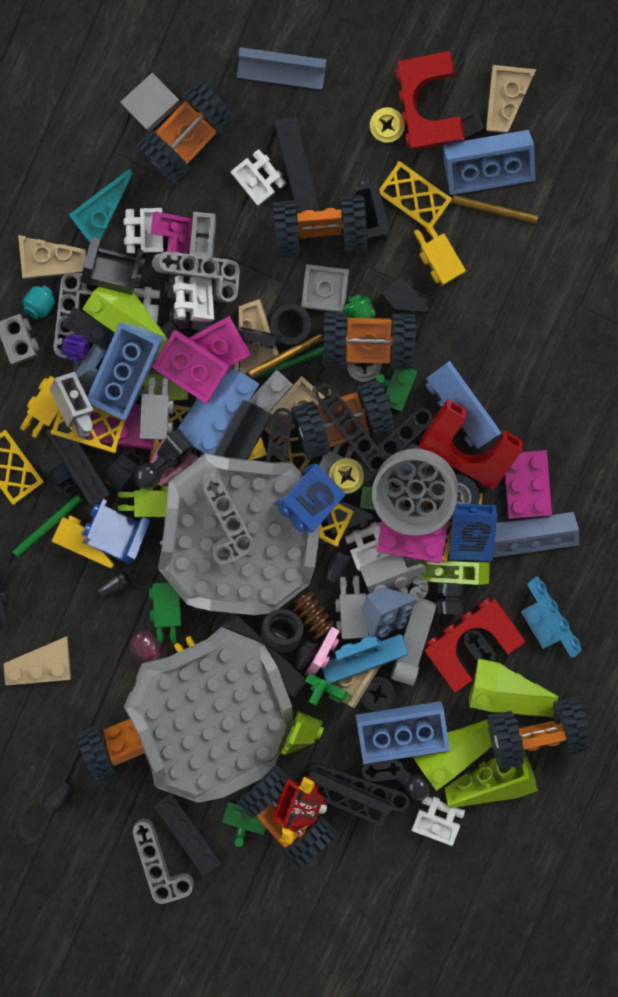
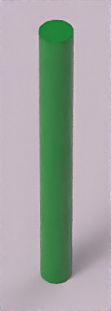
[253,345,324,380]
[13,494,83,558]

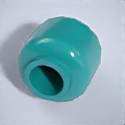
[22,286,55,319]

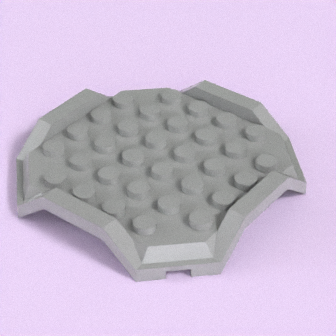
[158,453,321,615]
[124,627,293,803]

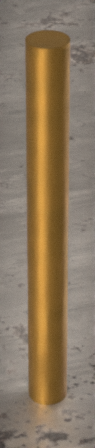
[452,195,538,224]
[246,333,324,378]

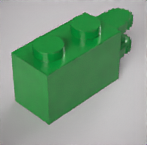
[149,582,182,644]

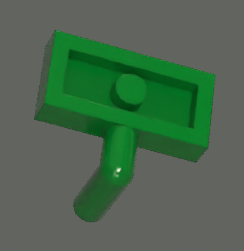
[375,369,418,412]
[305,674,352,705]
[222,801,266,847]

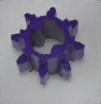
[62,334,89,361]

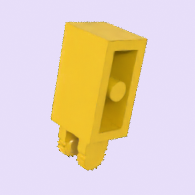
[414,223,466,286]
[20,376,59,438]

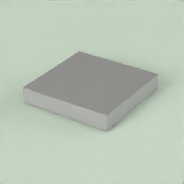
[121,73,181,132]
[301,264,349,313]

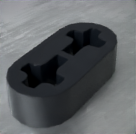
[463,629,496,662]

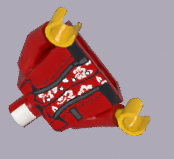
[273,777,327,845]

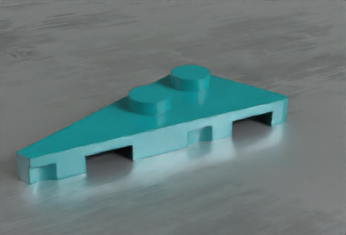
[69,169,133,242]

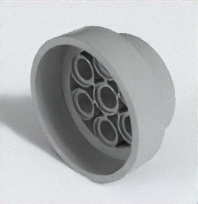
[372,449,458,536]

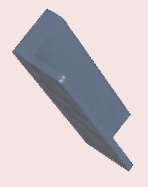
[237,47,326,90]
[493,512,579,557]

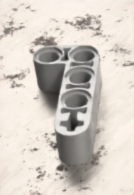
[152,252,240,303]
[54,273,94,359]
[202,473,254,565]
[391,599,437,686]
[133,818,194,904]

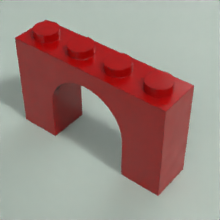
[396,51,465,151]
[419,399,522,489]
[423,598,526,692]

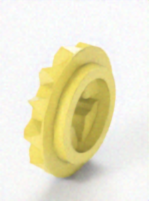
[370,108,405,143]
[329,458,364,493]

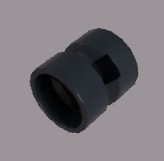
[436,582,465,614]

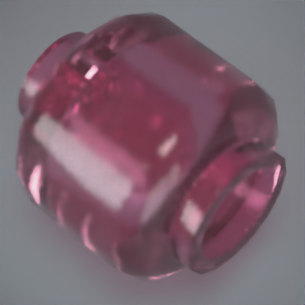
[129,631,161,663]

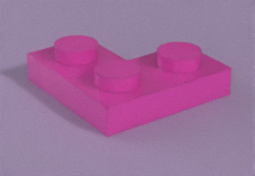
[150,212,193,263]

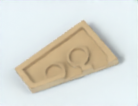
[485,65,536,134]
[18,235,87,279]
[239,299,279,374]
[265,376,325,439]
[4,636,71,685]
[325,666,380,708]

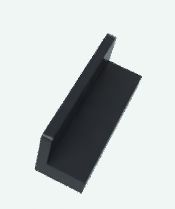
[214,400,272,460]

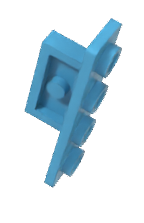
[521,576,581,658]
[322,635,408,684]

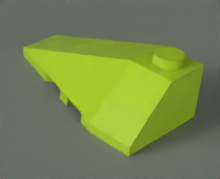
[82,287,168,360]
[469,658,558,717]
[281,711,324,755]
[412,719,492,791]
[445,749,538,808]

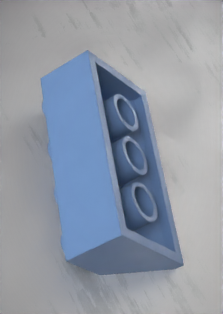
[443,130,535,195]
[87,322,165,420]
[425,361,501,449]
[178,367,259,454]
[356,701,450,764]

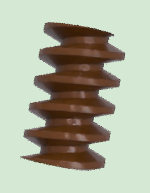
[289,591,334,641]

